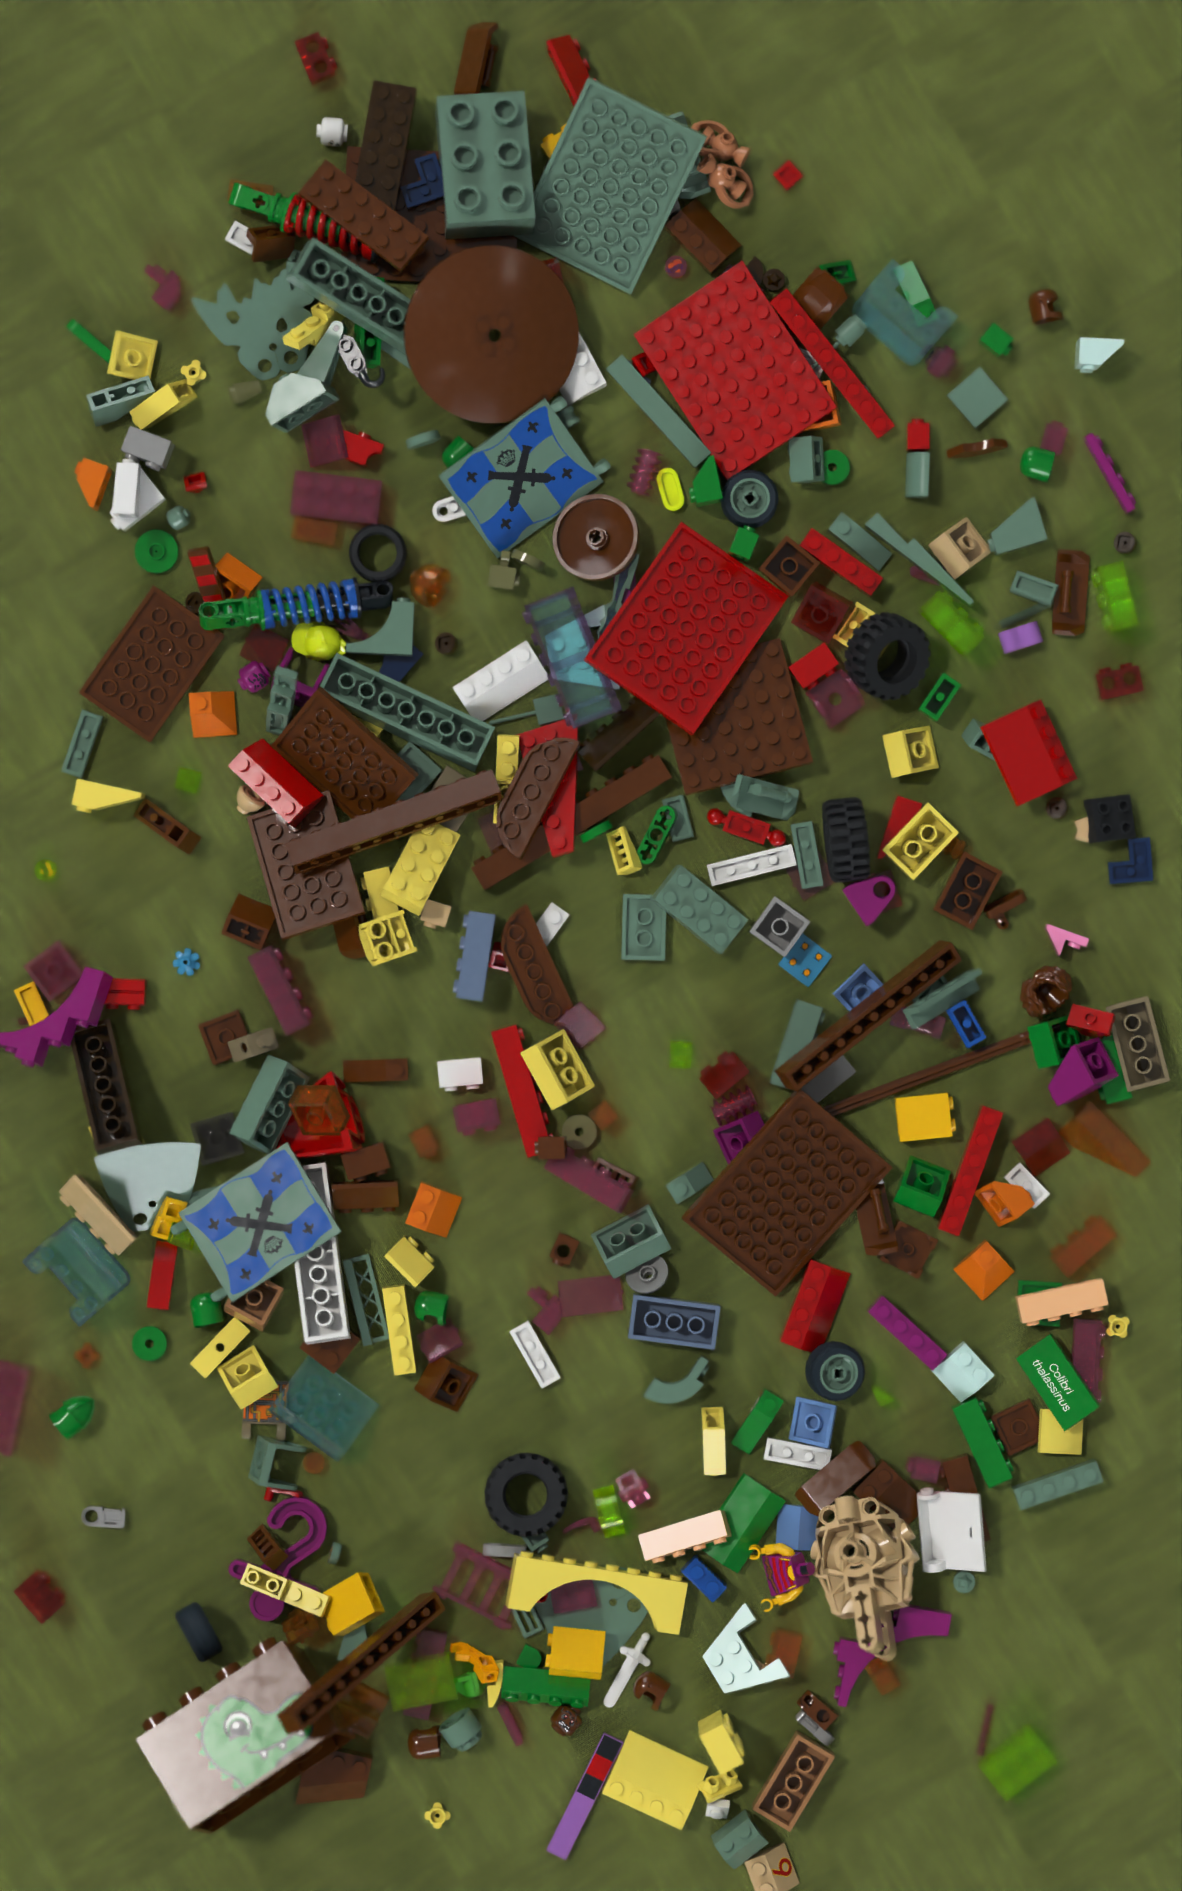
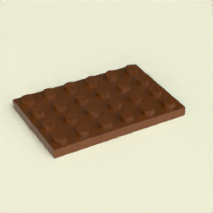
[78,585,225,743]
[271,686,419,819]
[247,790,366,940]

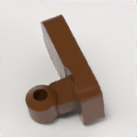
[983,889,1027,930]

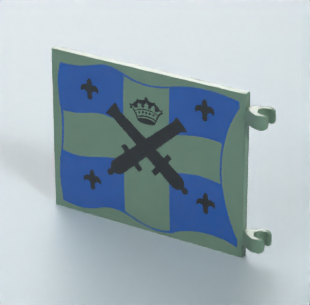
[438,396,611,559]
[170,1142,342,1302]

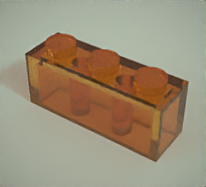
[1048,1214,1117,1278]

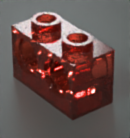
[294,32,338,86]
[1093,662,1144,701]

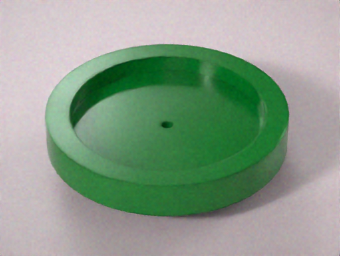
[135,529,179,574]

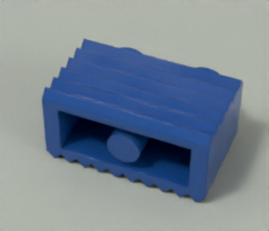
[946,1000,986,1048]
[681,1555,727,1603]

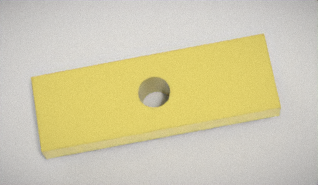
[190,1317,251,1379]

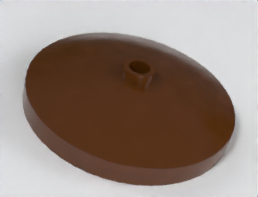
[553,494,640,581]

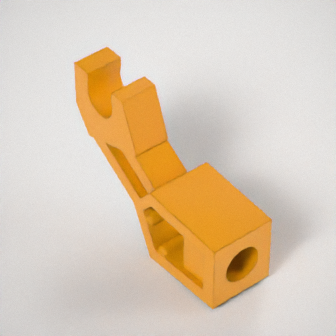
[450,1642,499,1684]

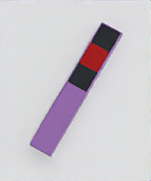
[546,1732,624,1860]

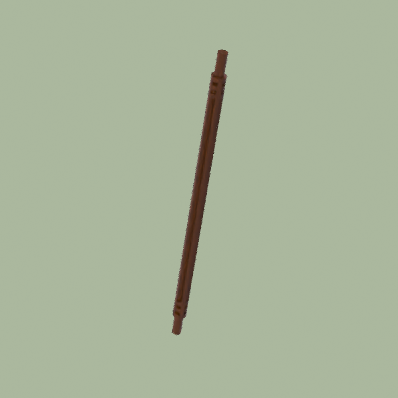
[823,1023,1060,1117]

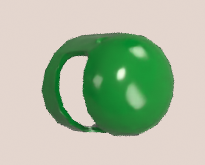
[442,435,475,468]
[1019,446,1055,483]
[414,1290,449,1326]
[190,1292,224,1328]

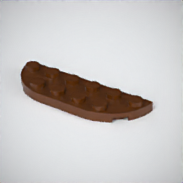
[497,738,581,860]
[501,903,581,1026]

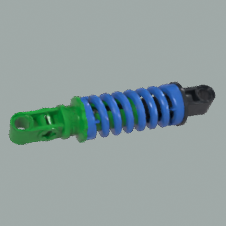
[199,577,393,631]

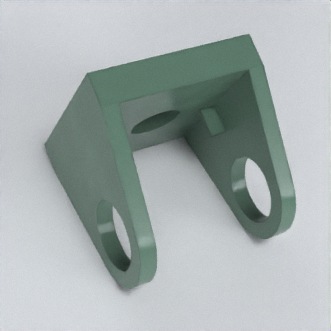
[248,1435,307,1491]

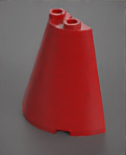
[275,1071,365,1159]

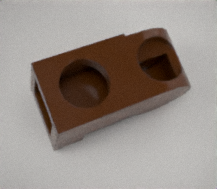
[796,1689,839,1731]

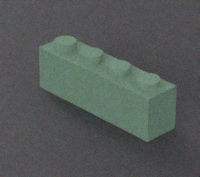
[1012,1458,1104,1510]

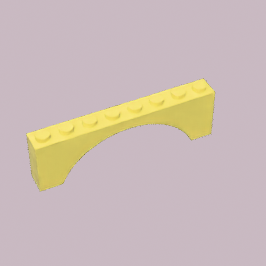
[505,1551,688,1635]

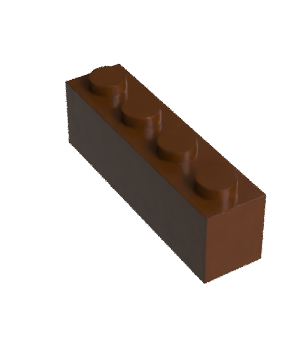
[938,1453,991,1542]

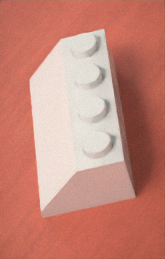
[559,332,606,406]
[452,640,550,721]

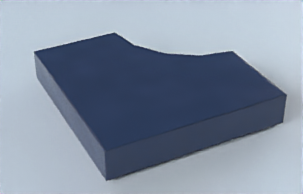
[379,645,424,682]

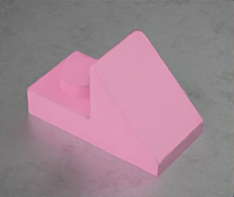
[1045,924,1089,956]

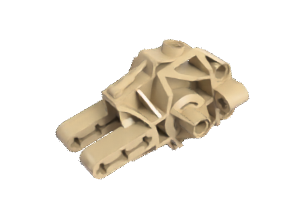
[810,1496,920,1661]

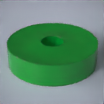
[821,450,850,485]
[579,820,613,844]
[132,1326,168,1361]

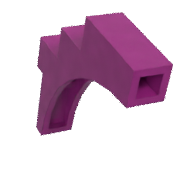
[0,967,113,1068]
[833,1604,952,1707]

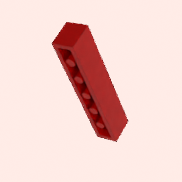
[491,1024,553,1158]
[936,1105,1003,1236]

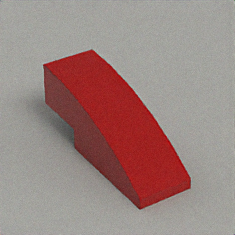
[147,1241,179,1310]

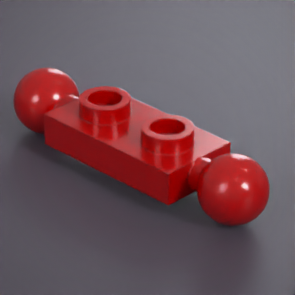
[707,808,786,847]

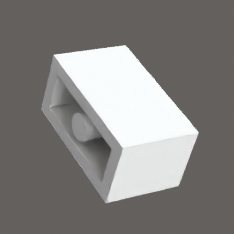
[437,1057,484,1091]

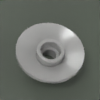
[626,1256,668,1294]

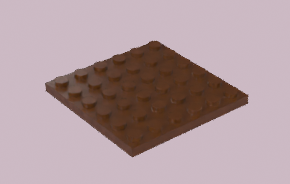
[665,638,813,796]

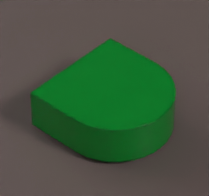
[516,1643,541,1669]

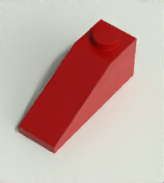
[876,795,922,860]

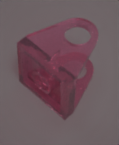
[805,669,866,729]

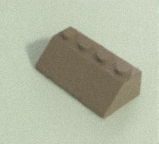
[1105,996,1170,1092]

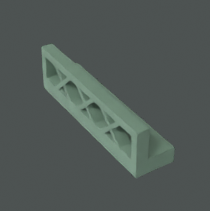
[903,968,983,1030]
[343,1254,389,1346]

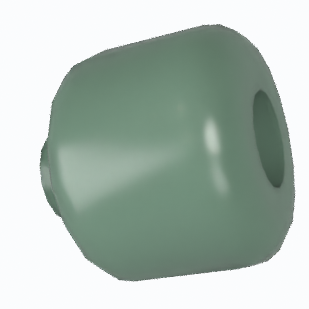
[166,505,191,530]

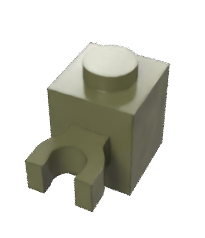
[487,550,521,590]

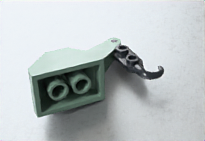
[265,321,385,433]

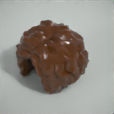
[1019,966,1073,1019]

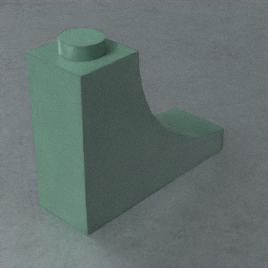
[346,598,415,657]

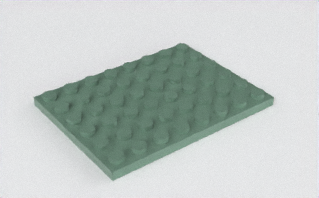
[514,77,708,295]

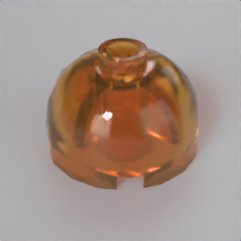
[410,564,451,609]

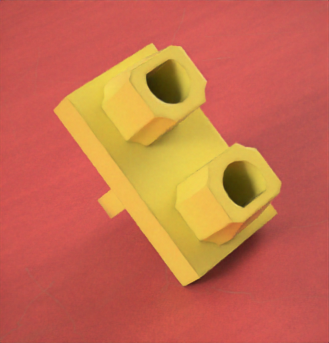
[697,1769,743,1804]

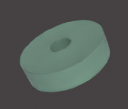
[405,430,441,450]

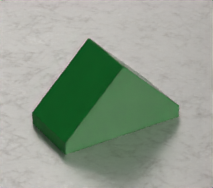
[819,260,857,285]

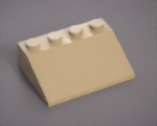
[59,1173,139,1256]

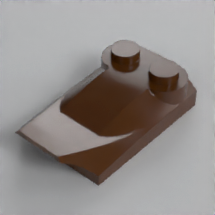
[777,266,850,338]

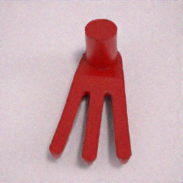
[263,1487,303,1502]

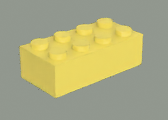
[380,824,460,916]
[698,1709,745,1775]

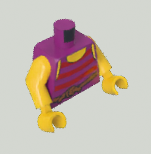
[749,1543,815,1612]

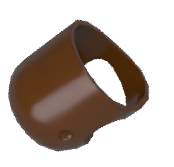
[1028,289,1064,325]
[633,1671,671,1712]
[407,1725,441,1760]

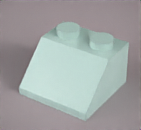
[1074,337,1124,373]
[931,1341,995,1402]

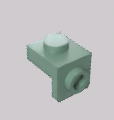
[522,1532,550,1553]

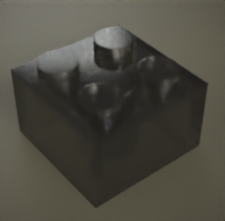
[190,1110,246,1166]

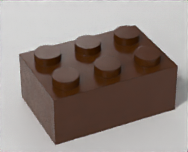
[932,852,1003,930]

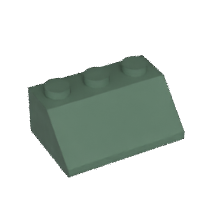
[591,1204,672,1279]

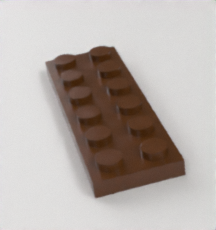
[298,160,429,272]

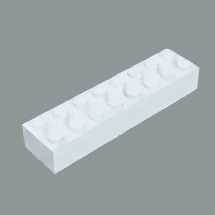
[294,1162,351,1345]

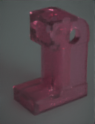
[889,1006,946,1039]

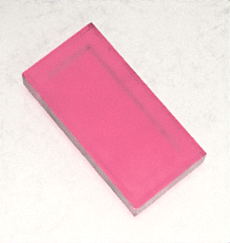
[497,1701,524,1747]

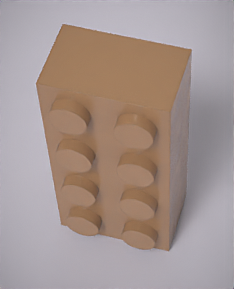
[752,1730,835,1832]

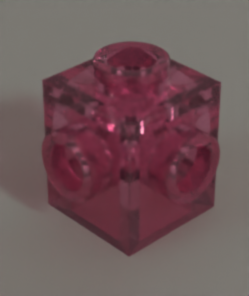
[615,1469,651,1508]

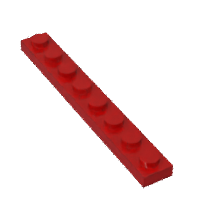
[769,288,895,439]

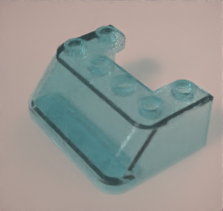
[852,259,958,366]
[22,1218,130,1327]

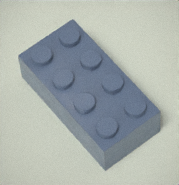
[453,911,496,1002]
[628,1293,721,1350]

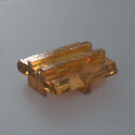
[282,1608,320,1645]

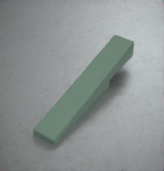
[606,354,711,467]
[865,512,974,608]

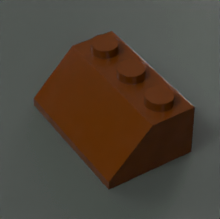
[665,199,742,276]
[332,1179,400,1213]

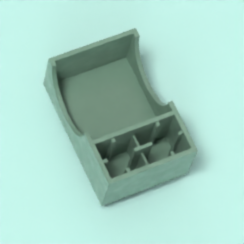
[435,91,535,240]

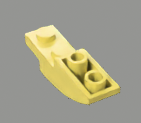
[283,301,345,350]
[493,734,520,824]
[240,1563,331,1617]

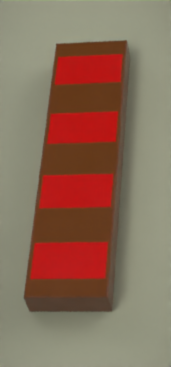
[187,546,233,630]

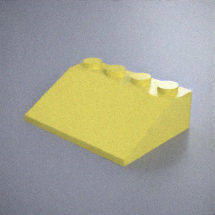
[602,1730,709,1830]

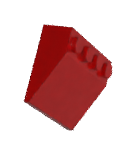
[980,699,1078,807]

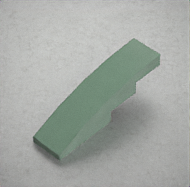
[266,666,298,735]

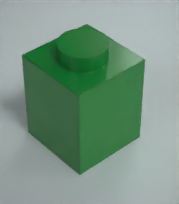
[978,322,1014,358]

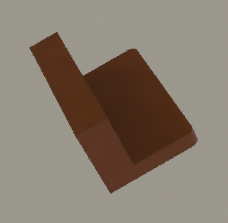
[246,224,296,263]

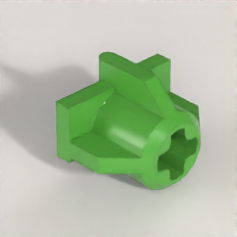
[453,1671,487,1698]

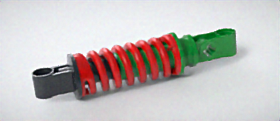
[228,182,412,265]

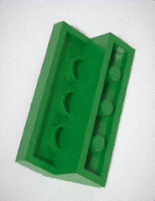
[702,1473,786,1573]

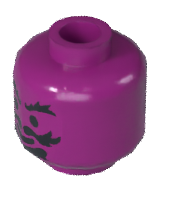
[237,661,271,693]

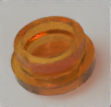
[303,1452,325,1474]

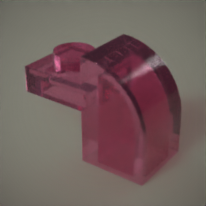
[144,264,182,314]
[527,1286,562,1335]

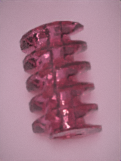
[626,448,664,497]
[710,1085,758,1127]

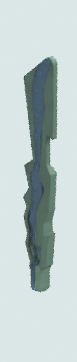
[594,554,640,645]

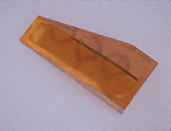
[1058,1101,1151,1177]

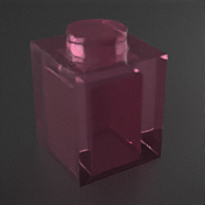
[1039,421,1068,456]

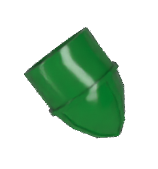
[49,1396,95,1440]

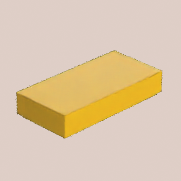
[14,981,49,1026]

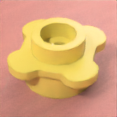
[181,360,206,386]
[1106,1315,1130,1338]
[424,1802,451,1829]

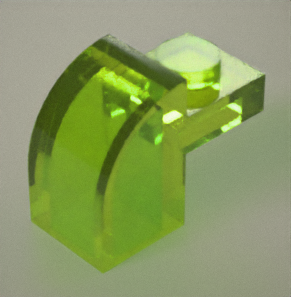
[592,1485,626,1538]

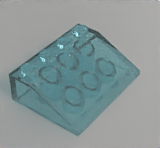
[267,1355,379,1462]

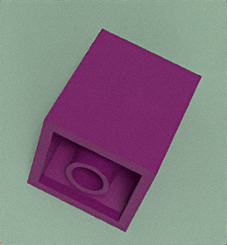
[1048,1037,1119,1106]

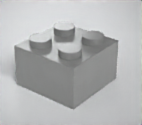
[121,426,175,472]
[749,896,810,957]

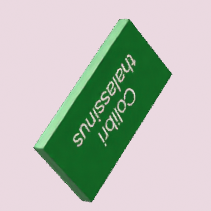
[1016,1334,1101,1431]

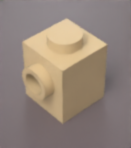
[420,899,452,929]

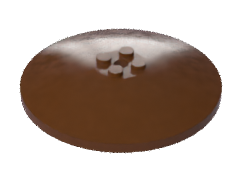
[404,245,579,423]

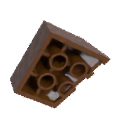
[295,1747,373,1805]

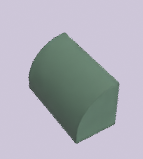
[905,452,930,499]

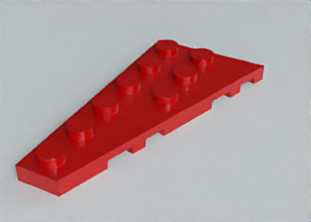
[517,715,579,858]

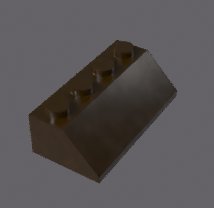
[578,696,661,772]

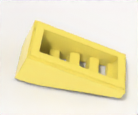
[606,826,642,875]

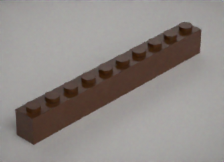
[471,754,672,890]
[285,770,503,874]
[775,940,962,1091]
[276,1591,446,1734]

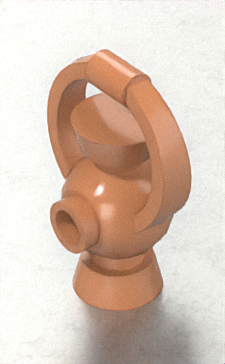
[691,120,751,168]
[697,153,754,209]

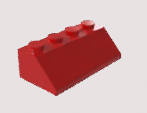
[546,34,596,107]
[228,738,324,828]
[779,1258,851,1353]

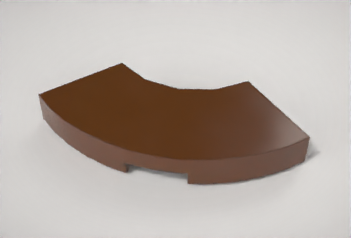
[946,438,1008,458]

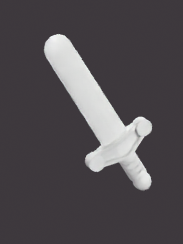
[603,1632,650,1708]

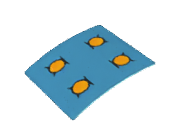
[778,933,832,987]

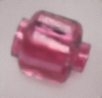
[925,345,958,379]

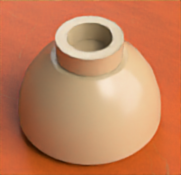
[237,785,266,815]

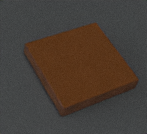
[198,1009,249,1066]
[990,1398,1039,1456]

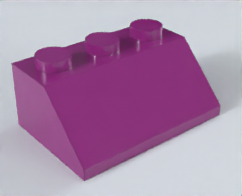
[713,1110,764,1164]

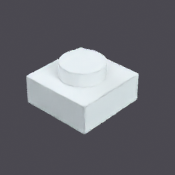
[705,1799,730,1819]

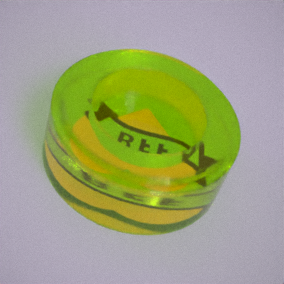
[34,859,57,881]

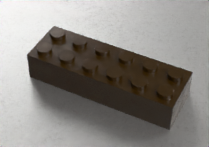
[355,80,418,211]
[71,1018,143,1155]

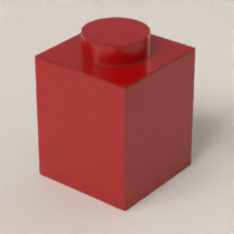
[906,419,930,451]

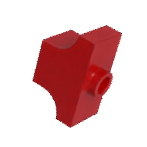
[340,430,385,467]
[1066,1004,1116,1039]

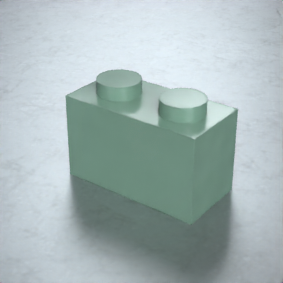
[788,436,825,483]

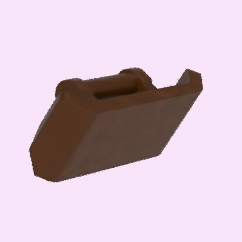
[454,22,499,95]
[1052,549,1090,636]
[333,893,367,959]
[856,1179,899,1256]
[795,1440,876,1516]

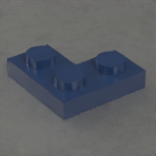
[401,153,444,209]
[1107,837,1153,884]

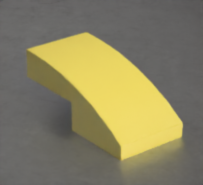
[487,1659,504,1708]

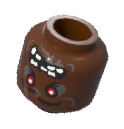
[550,1704,582,1737]

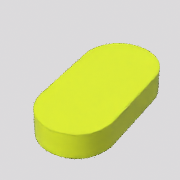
[657,468,684,511]

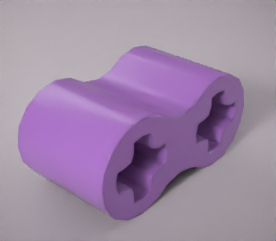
[998,621,1044,654]

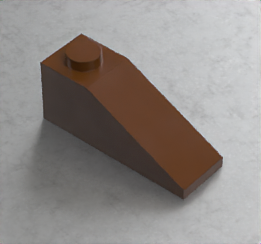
[133,798,202,855]
[343,1058,409,1082]

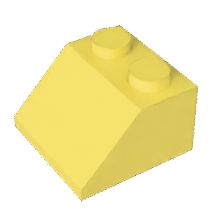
[882,725,939,778]
[384,1235,435,1287]
[217,1345,278,1410]

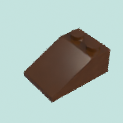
[852,1458,918,1529]

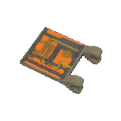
[241,1381,288,1440]

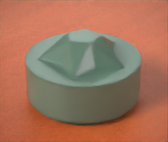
[953,1570,975,1593]

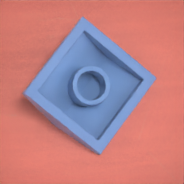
[832,963,883,1011]
[789,1397,837,1449]
[776,1504,818,1550]

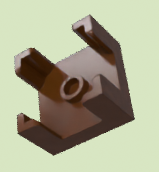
[878,1219,938,1279]

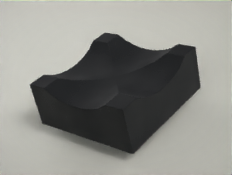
[1083,794,1136,843]

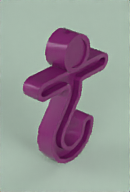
[229,1496,328,1621]

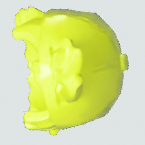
[291,621,347,661]

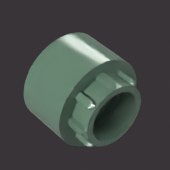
[439,1707,482,1752]

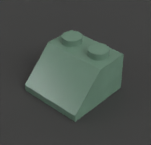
[711,1809,769,1870]

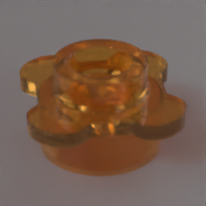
[944,836,966,860]
[74,1342,100,1369]

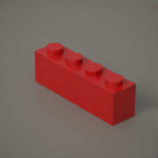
[799,528,883,598]

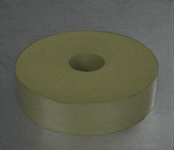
[510,549,546,571]
[562,1114,597,1149]

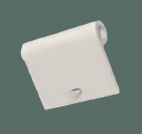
[916,1487,987,1573]

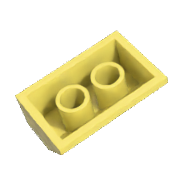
[882,802,959,880]

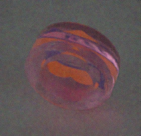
[665,256,687,278]

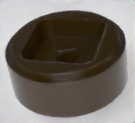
[763,269,785,291]
[1114,532,1137,554]
[185,592,203,614]
[435,632,458,655]
[1046,797,1069,820]

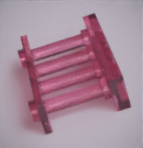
[432,1540,512,1630]

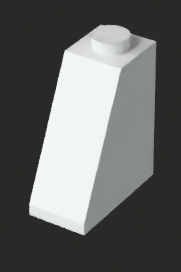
[112,459,141,518]
[110,468,166,532]

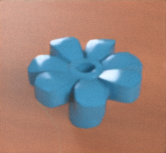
[173,948,201,976]

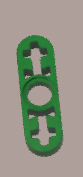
[65,318,111,364]
[637,805,678,864]

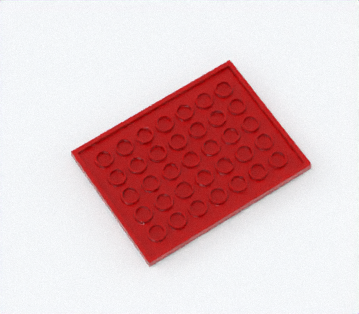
[633,261,838,480]
[584,522,789,735]

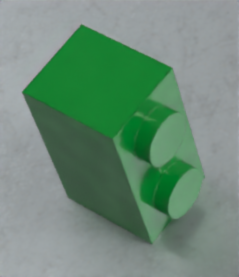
[728,525,759,563]
[917,672,961,722]

